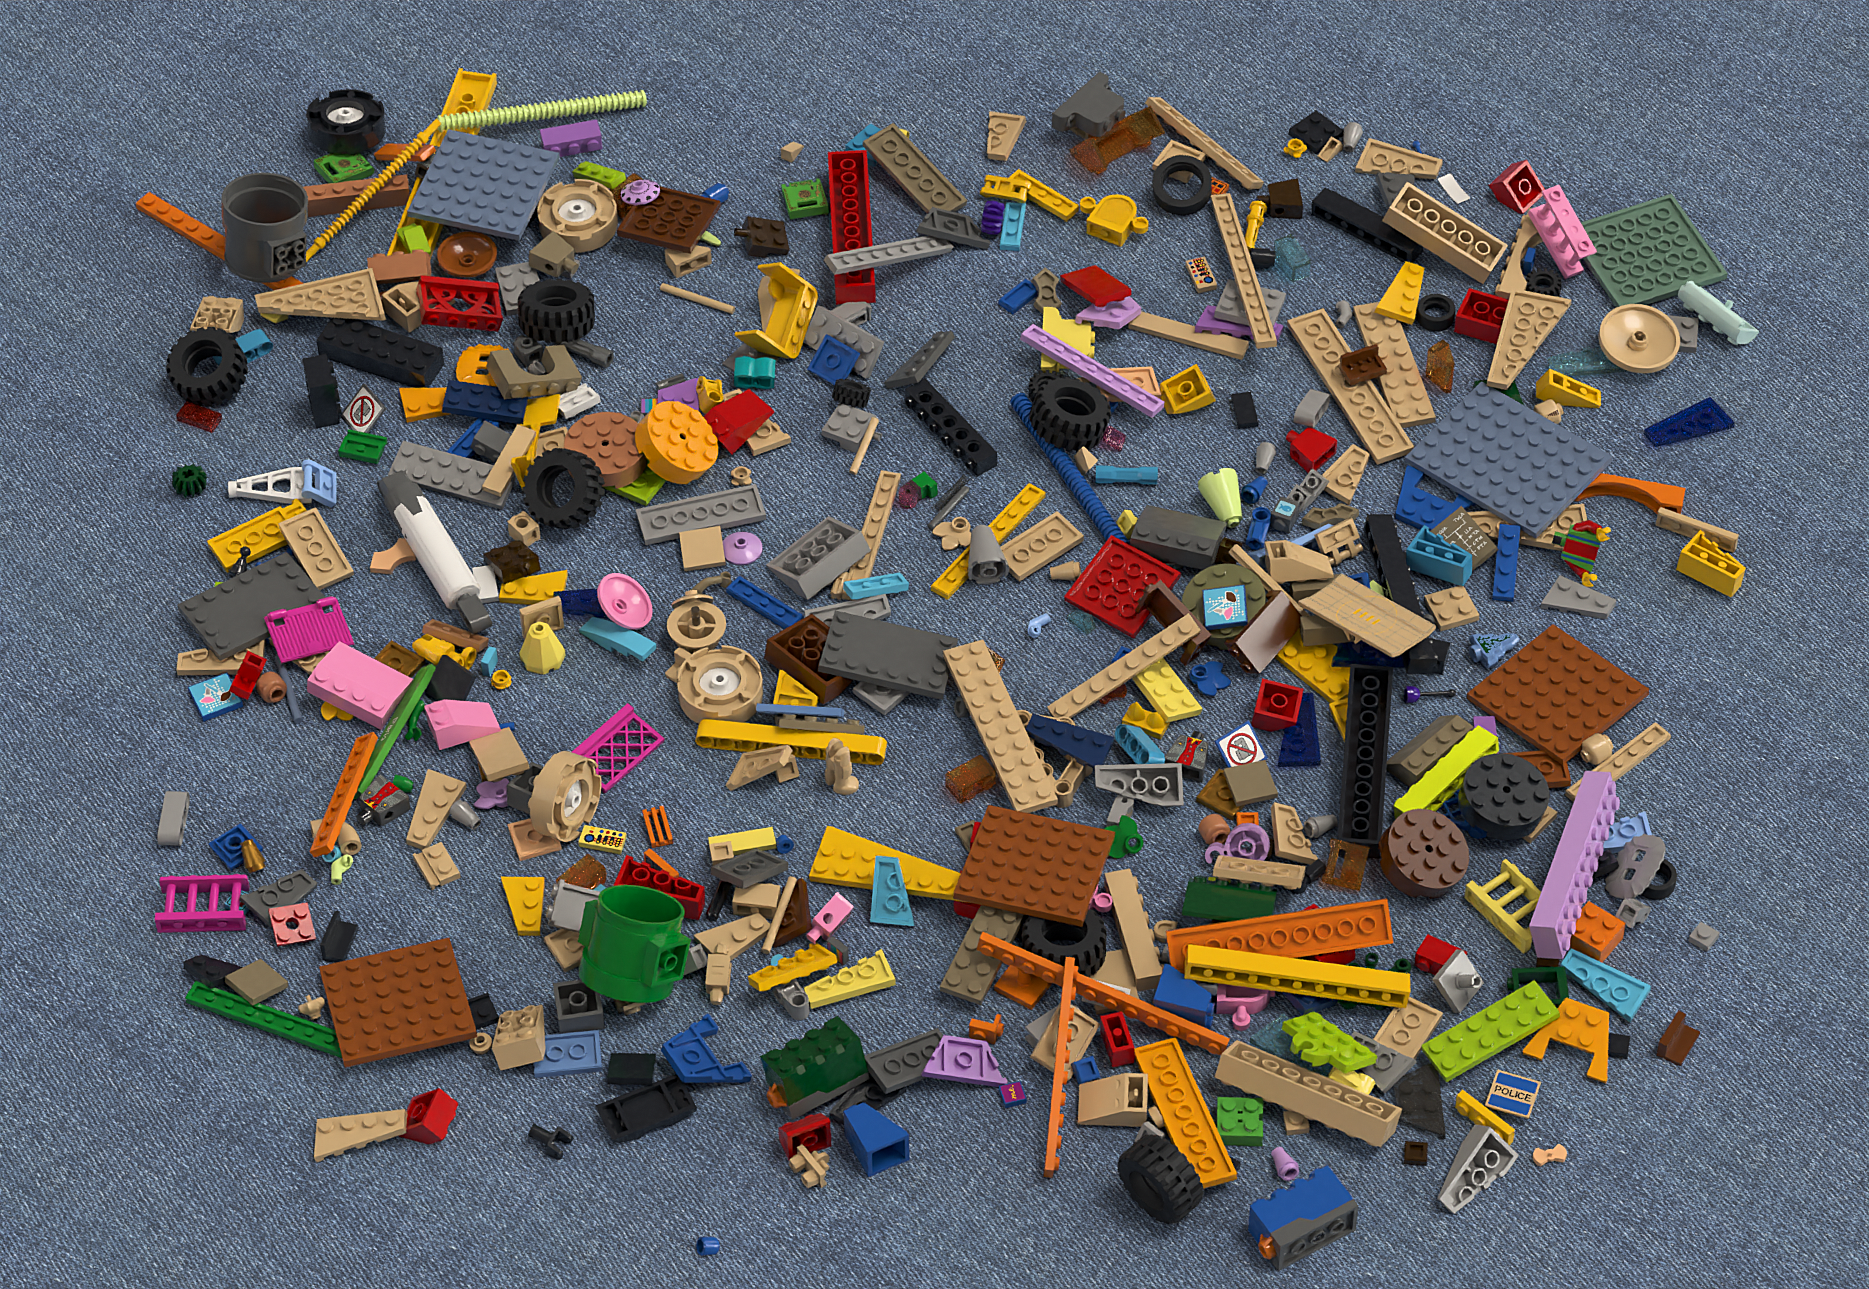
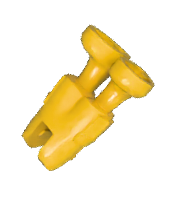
[412,634,477,670]

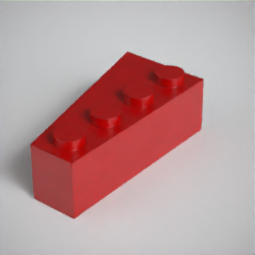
[614,855,705,920]

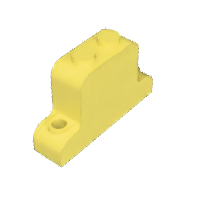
[1041,307,1095,375]

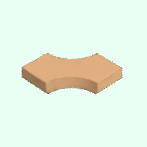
[370,538,416,574]

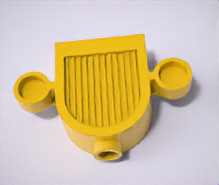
[1080,194,1148,247]

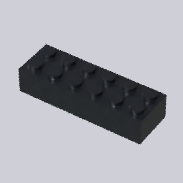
[316,318,445,388]

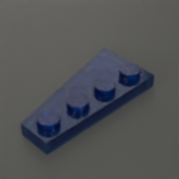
[1644,397,1735,447]
[1278,692,1321,767]

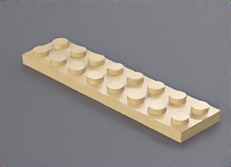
[1353,302,1436,428]

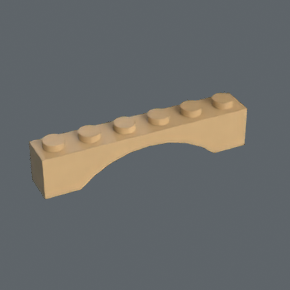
[1495,208,1543,300]

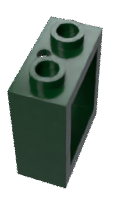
[1506,967,1569,1008]

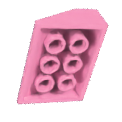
[307,641,413,730]

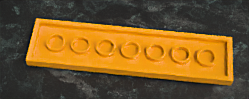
[1134,1037,1237,1189]

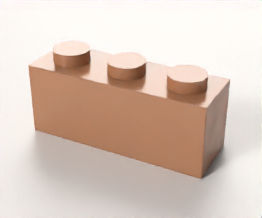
[367,249,431,284]

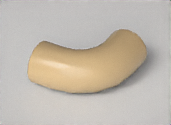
[310,819,362,855]

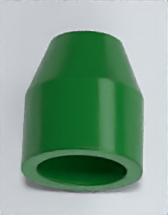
[392,774,414,793]

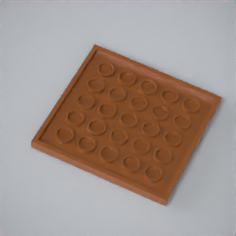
[1467,624,1649,765]
[953,805,1115,927]
[319,938,477,1067]

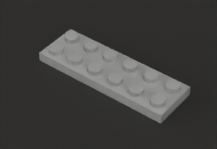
[388,441,517,510]
[635,484,766,545]

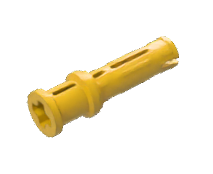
[1244,201,1267,252]

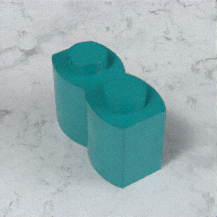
[734,356,776,389]

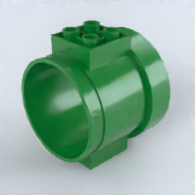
[578,885,691,1003]

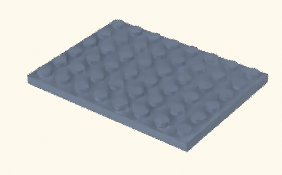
[1405,381,1613,538]

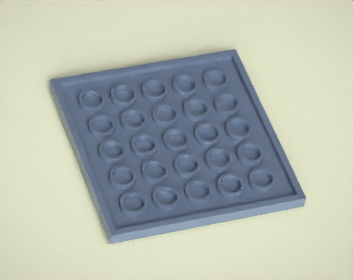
[407,129,560,241]

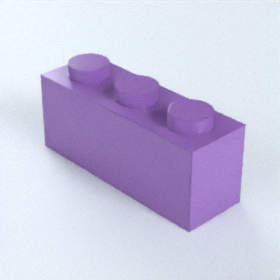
[540,119,603,157]

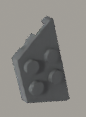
[916,207,990,250]

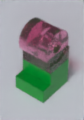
[899,472,938,509]

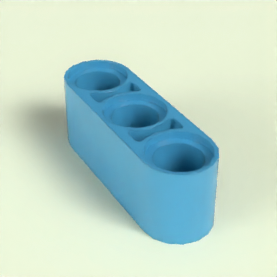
[213,329,273,366]
[1114,724,1165,764]

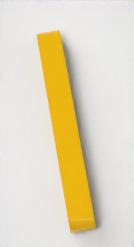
[695,719,887,765]

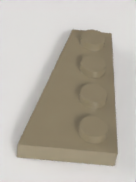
[774,714,865,734]

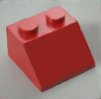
[1489,160,1545,214]
[1251,678,1304,732]
[399,1088,459,1145]
[778,1113,831,1160]

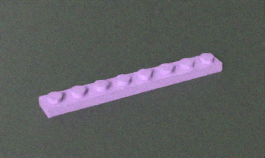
[1020,324,1165,418]

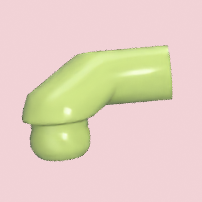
[331,854,353,885]

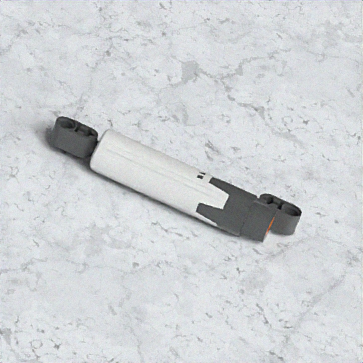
[377,470,492,634]

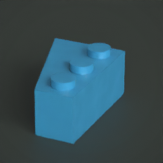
[1406,525,1472,586]

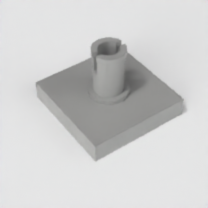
[1432,950,1484,1013]

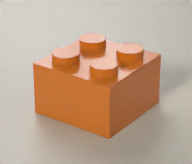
[1569,901,1626,963]

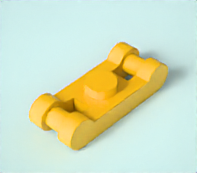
[980,175,1032,204]

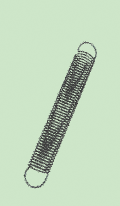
[932,473,971,513]

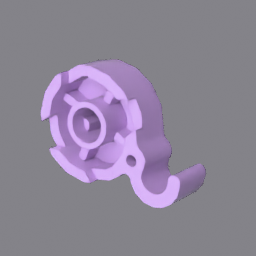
[1205,823,1270,864]

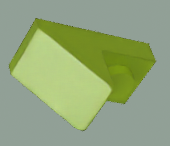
[397,223,431,254]

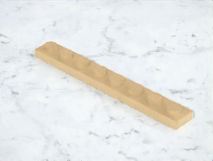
[1145,97,1264,190]
[1047,613,1201,718]

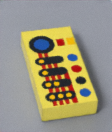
[578,825,627,854]

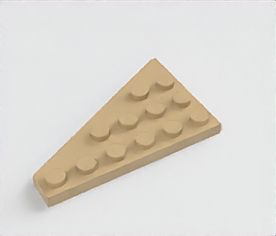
[255,268,386,321]

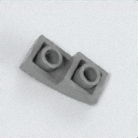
[1287,469,1330,513]

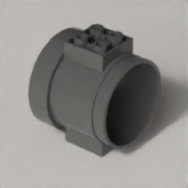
[221,173,308,283]

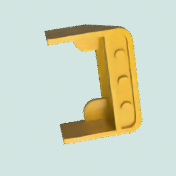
[734,262,818,359]

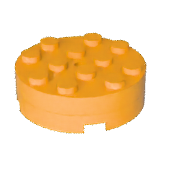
[635,401,718,484]

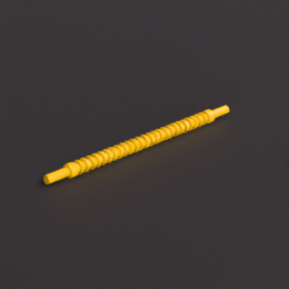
[306,119,441,262]

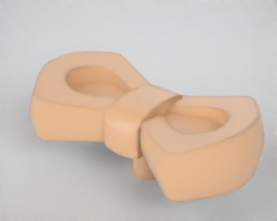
[1532,1144,1567,1167]

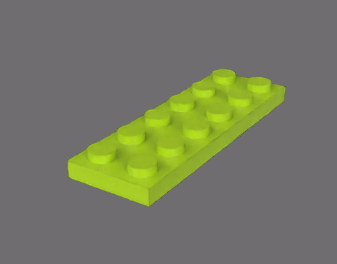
[1421,980,1560,1082]

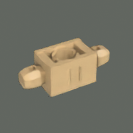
[705,944,732,1005]

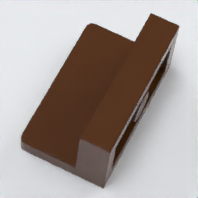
[1656,1010,1700,1066]

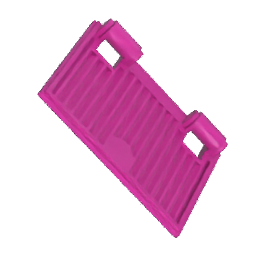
[264,596,354,664]

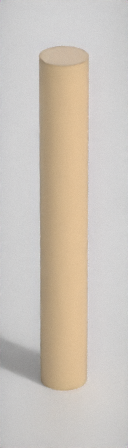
[849,417,879,475]

